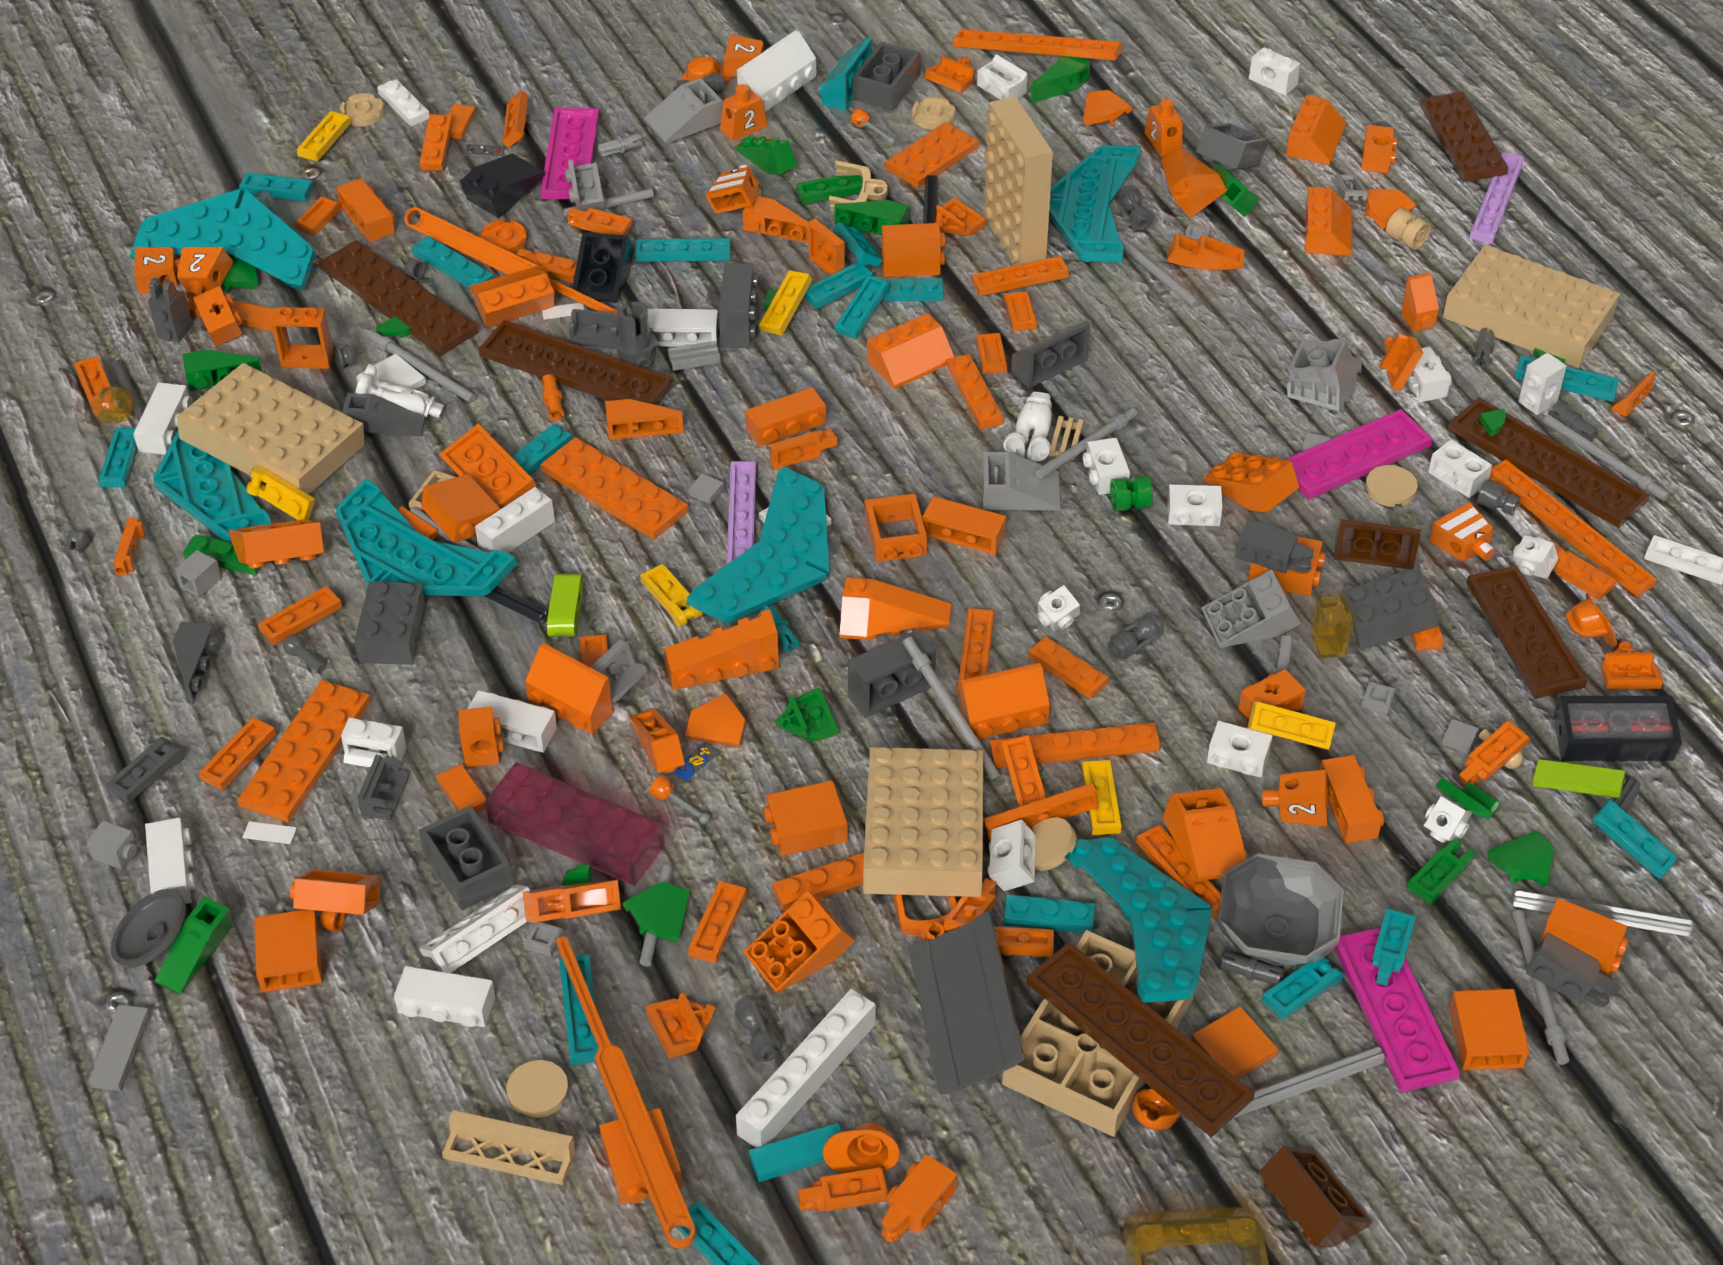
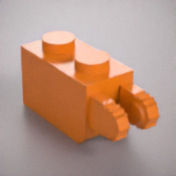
[882,1154,958,1243]

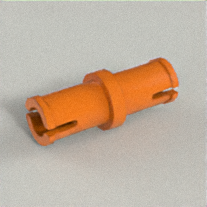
[540,374,564,421]

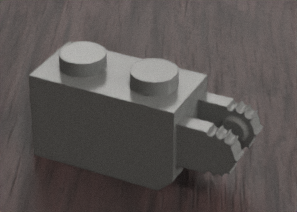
[148,277,193,343]
[1235,519,1314,574]
[1525,933,1618,1007]

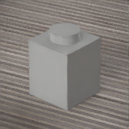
[175,550,221,598]
[86,821,138,870]

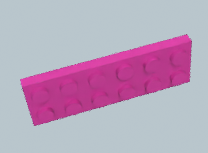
[541,108,599,200]
[1284,409,1432,500]
[1334,927,1460,1093]

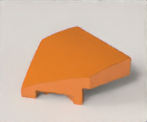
[924,56,974,93]
[1083,90,1133,126]
[1364,189,1417,230]
[936,197,987,236]
[1379,334,1423,391]
[1601,640,1663,689]
[685,694,746,748]
[645,993,716,1059]

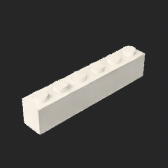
[736,989,875,1148]

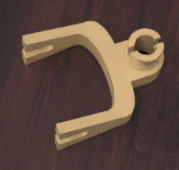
[829,160,888,211]

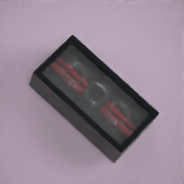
[1553,696,1682,761]

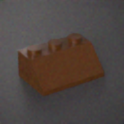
[1334,519,1421,569]
[1258,1146,1373,1248]

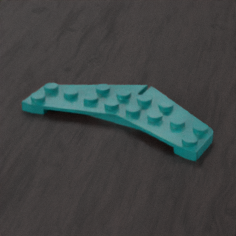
[1049,145,1141,263]
[129,189,316,290]
[153,402,271,542]
[686,466,830,623]
[336,478,518,596]
[1065,838,1213,1003]

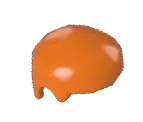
[1132,1088,1181,1131]

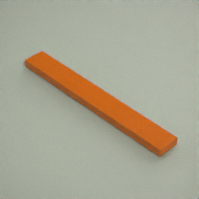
[953,29,1123,60]
[1489,460,1657,597]

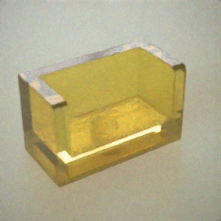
[1311,595,1353,659]

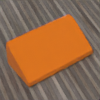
[1611,371,1656,417]

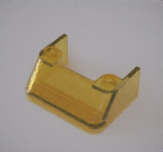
[1123,1207,1269,1265]

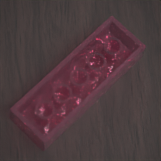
[485,762,665,886]

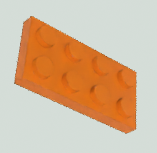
[885,122,979,188]
[439,423,536,509]

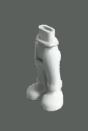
[355,363,444,418]
[1003,392,1052,462]

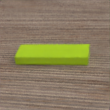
[1533,759,1625,798]

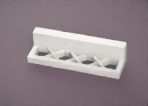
[419,885,530,973]

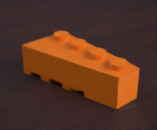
[664,609,779,690]

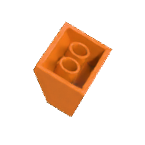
[1286,95,1347,165]
[1304,187,1352,256]
[469,266,554,328]
[867,313,954,389]
[229,519,324,568]
[525,643,613,735]
[960,663,1050,739]

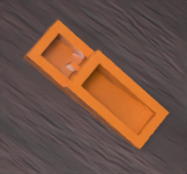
[1167,233,1245,270]
[523,880,621,923]

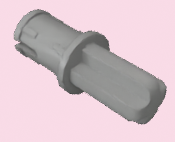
[597,133,642,157]

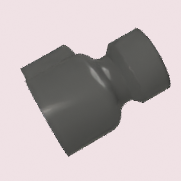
[1477,480,1520,516]

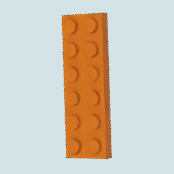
[541,437,689,540]
[237,680,371,823]

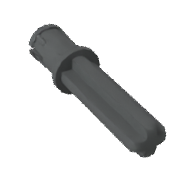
[1592,779,1641,843]

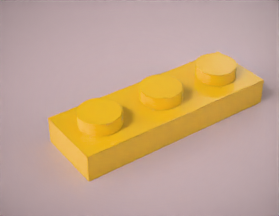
[297,111,351,162]
[759,270,812,335]
[1247,701,1336,750]
[1082,760,1122,835]

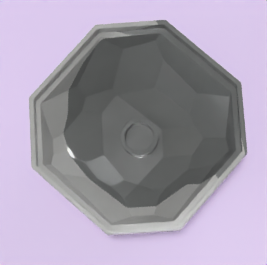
[1218,854,1344,966]

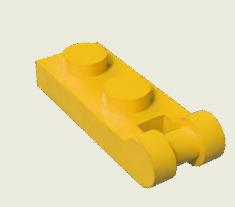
[246,466,315,520]
[640,564,703,627]

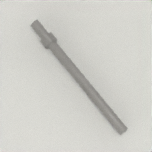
[1118,231,1199,308]
[366,329,476,403]
[1035,408,1138,479]
[1543,414,1670,502]
[902,636,1001,781]
[1512,910,1569,1065]

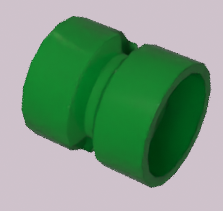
[1110,475,1153,512]

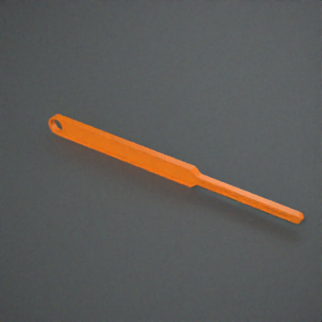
[405,207,632,318]
[557,936,696,1249]

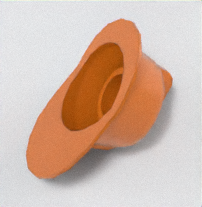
[682,56,732,83]
[1566,593,1617,647]
[823,1122,900,1173]

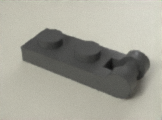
[107,737,185,803]

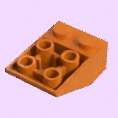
[1202,452,1300,513]
[1162,788,1247,881]
[743,890,855,994]

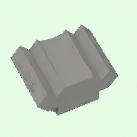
[1287,339,1362,413]

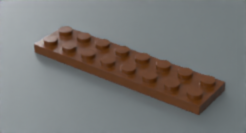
[319,240,478,356]
[478,320,673,405]
[1448,397,1649,528]
[1027,942,1255,1138]

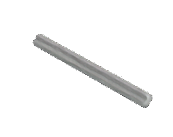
[1512,890,1693,937]
[1234,1046,1385,1118]

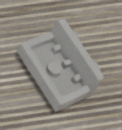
[565,160,605,210]
[590,640,648,704]

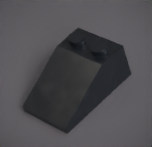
[460,153,545,218]
[572,232,634,303]

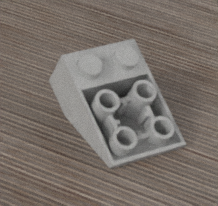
[644,78,723,144]
[982,452,1061,510]
[1201,569,1302,648]

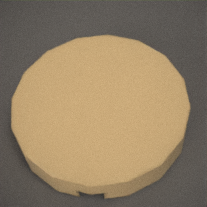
[340,93,385,126]
[912,97,956,130]
[1365,465,1418,507]
[1031,817,1077,871]
[506,1060,569,1119]

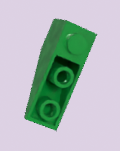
[1030,56,1090,103]
[734,136,797,175]
[1212,162,1260,217]
[834,200,909,236]
[182,350,262,391]
[155,896,232,995]

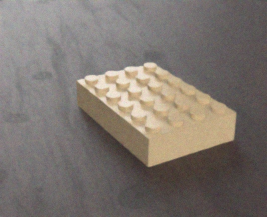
[982,96,1053,265]
[1443,245,1620,368]
[177,363,364,495]
[863,747,983,897]
[1002,930,1193,1137]

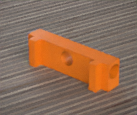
[113,518,146,576]

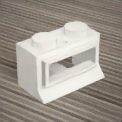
[977,54,1028,100]
[341,718,407,770]

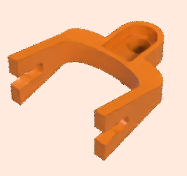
[893,894,957,942]

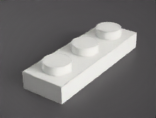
[377,79,429,127]
[1644,535,1723,585]

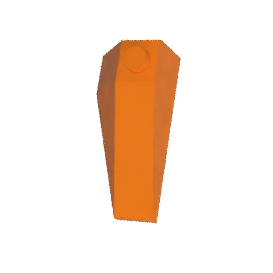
[1161,146,1228,218]
[840,577,952,640]

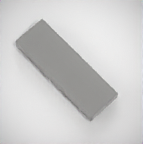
[88,1005,150,1091]

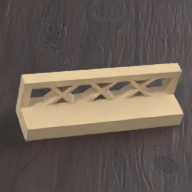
[442,1110,575,1185]

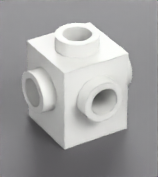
[1513,535,1559,579]
[1037,585,1080,632]
[1424,796,1473,843]

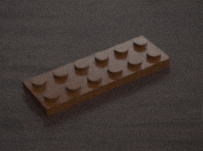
[1420,92,1508,182]
[1466,565,1587,699]

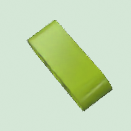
[547,573,583,637]

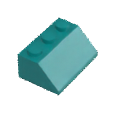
[819,37,872,111]

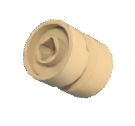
[1386,208,1431,250]

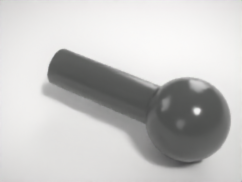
[283,634,325,673]

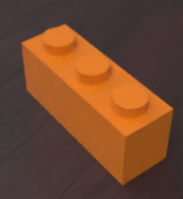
[336,178,396,242]
[745,387,826,447]
[922,496,1007,555]
[1320,755,1384,844]

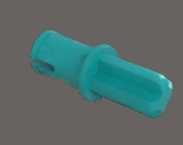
[760,606,799,652]

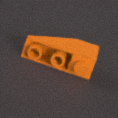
[743,196,809,243]

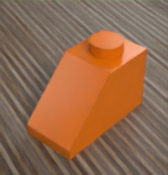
[1401,272,1439,332]

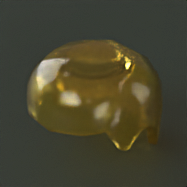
[91,386,134,424]

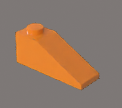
[605,399,684,440]
[629,708,685,773]

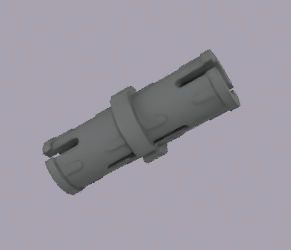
[1473,328,1495,367]
[1549,402,1599,442]
[1221,951,1284,985]

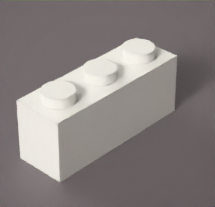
[647,309,719,347]
[133,383,193,454]
[475,487,555,553]
[467,690,557,753]
[145,818,196,904]
[394,966,496,1027]

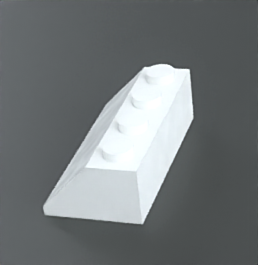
[737,30,817,112]

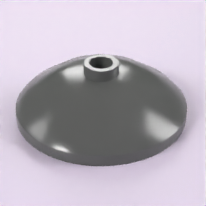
[111,889,186,968]

